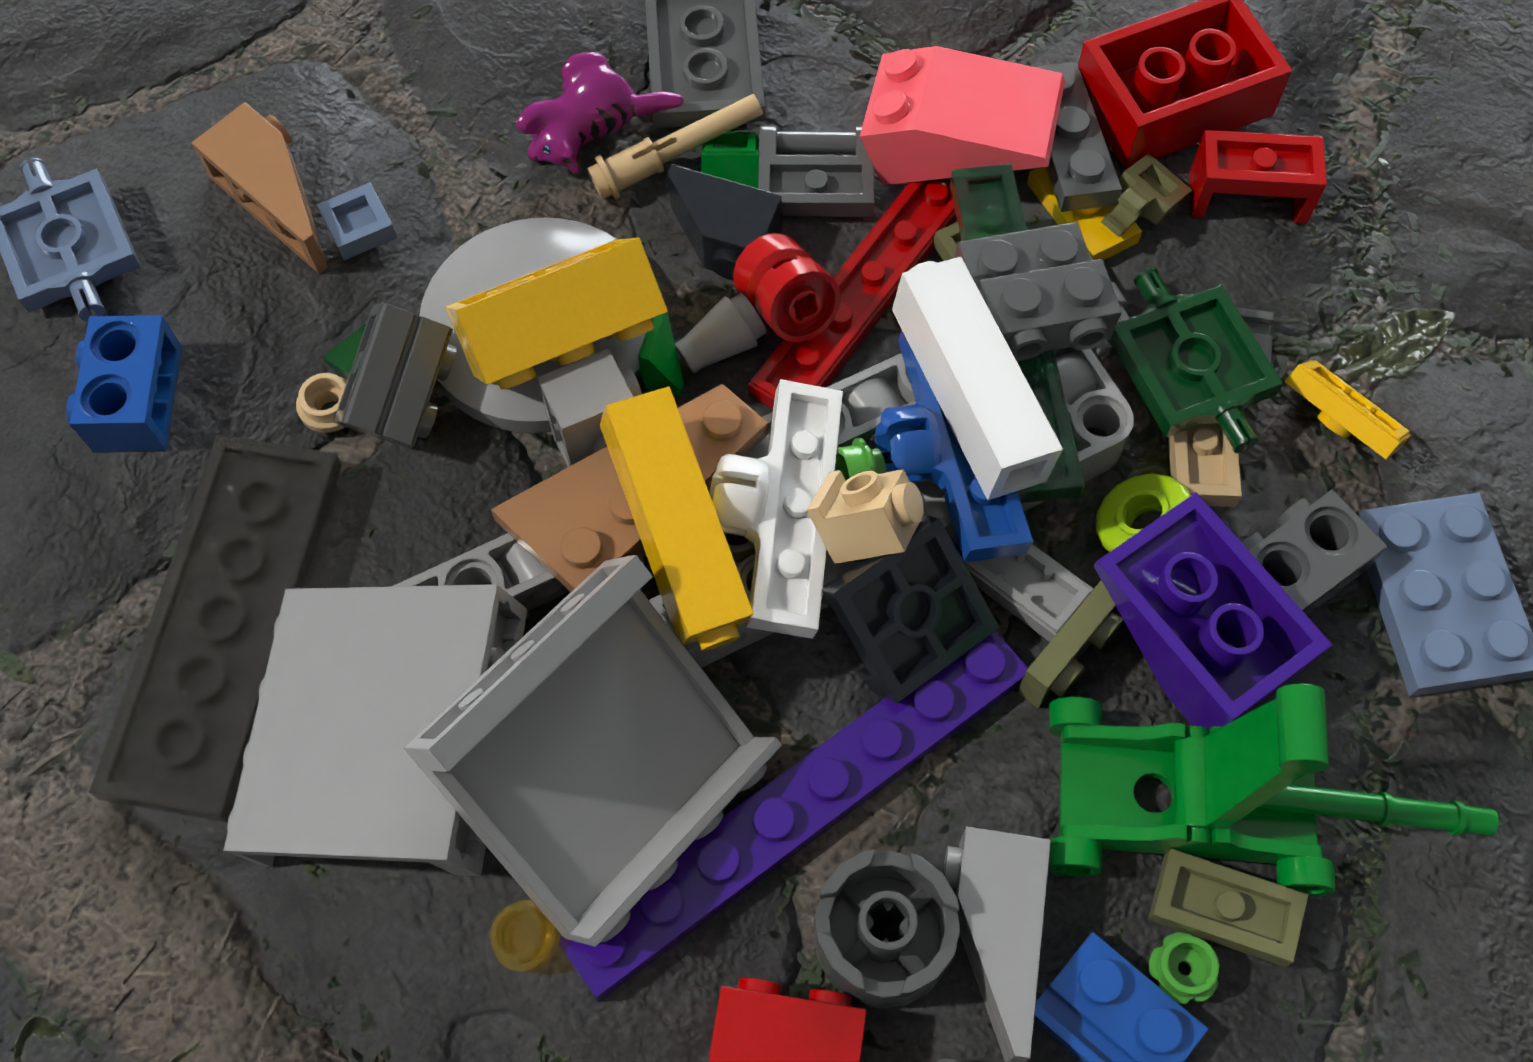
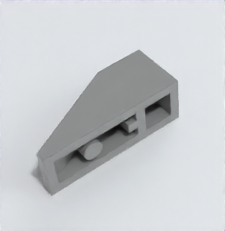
[943,826,1051,1062]

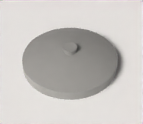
[419,217,646,433]

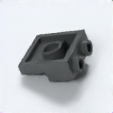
[954,222,1122,361]

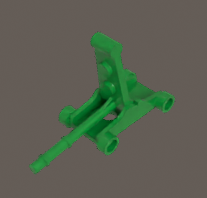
[1048,684,1499,897]

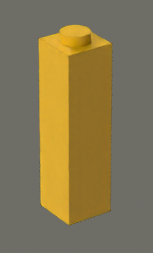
[600,386,754,651]

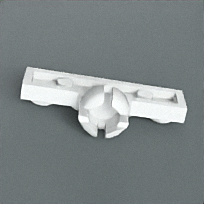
[709,379,843,639]

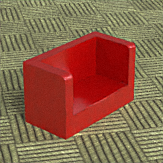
[1189,130,1327,224]

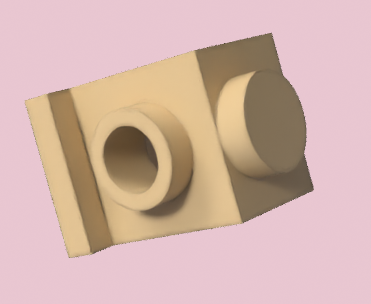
[807,469,925,564]

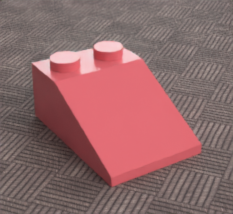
[859,46,1065,185]

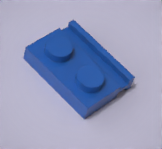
[1034,932,1208,1062]

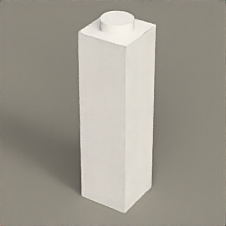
[892,257,1063,501]

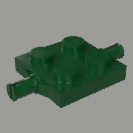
[1109,267,1283,453]

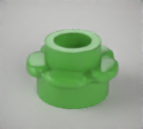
[835,438,886,480]
[1149,932,1220,1004]

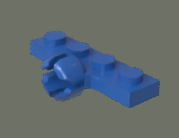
[875,331,1033,562]

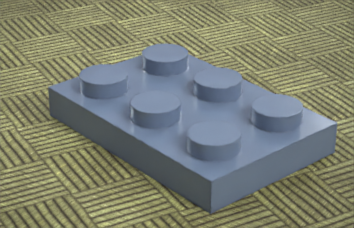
[1356,492,1533,697]

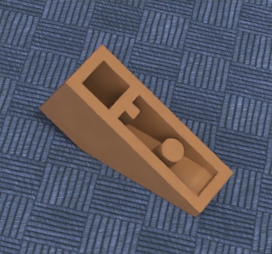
[191,102,328,274]

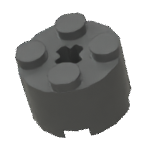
[814,849,960,1009]

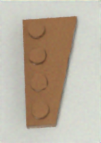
[491,384,768,592]

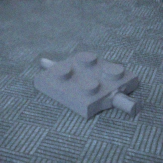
[0,158,141,321]

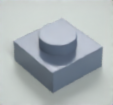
[317,182,397,260]

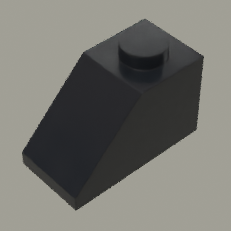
[667,164,782,281]

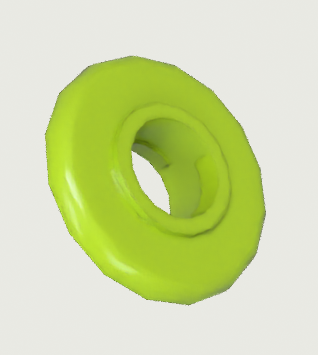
[1096,473,1191,552]

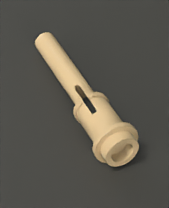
[587,94,763,200]

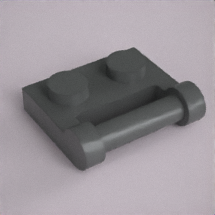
[758,125,874,217]

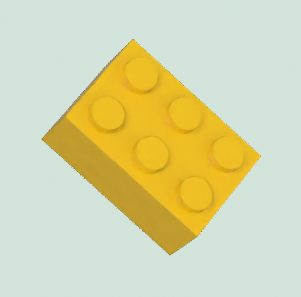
[445,238,668,390]

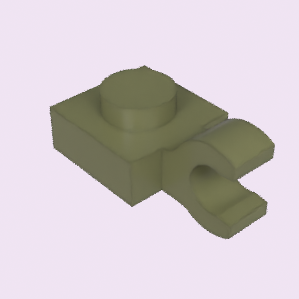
[1101,153,1192,237]

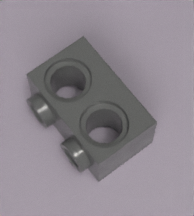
[1242,489,1387,616]

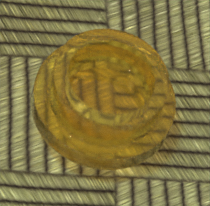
[490,900,560,973]

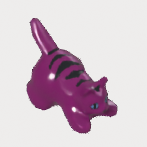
[516,52,684,174]

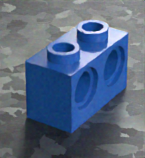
[66,315,182,453]

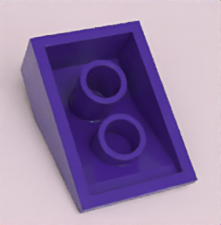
[1094,492,1333,729]

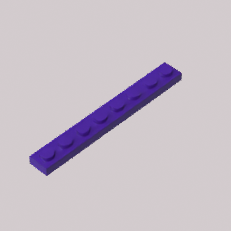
[556,631,1028,1002]

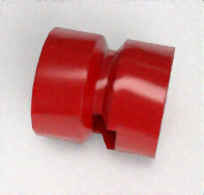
[733,233,840,342]

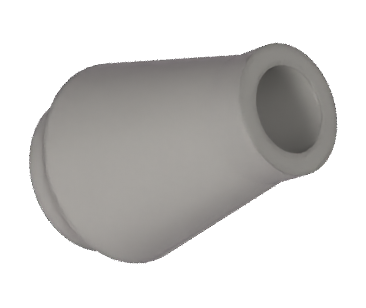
[675,293,767,374]

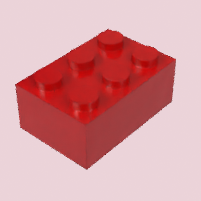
[1078,0,1292,170]

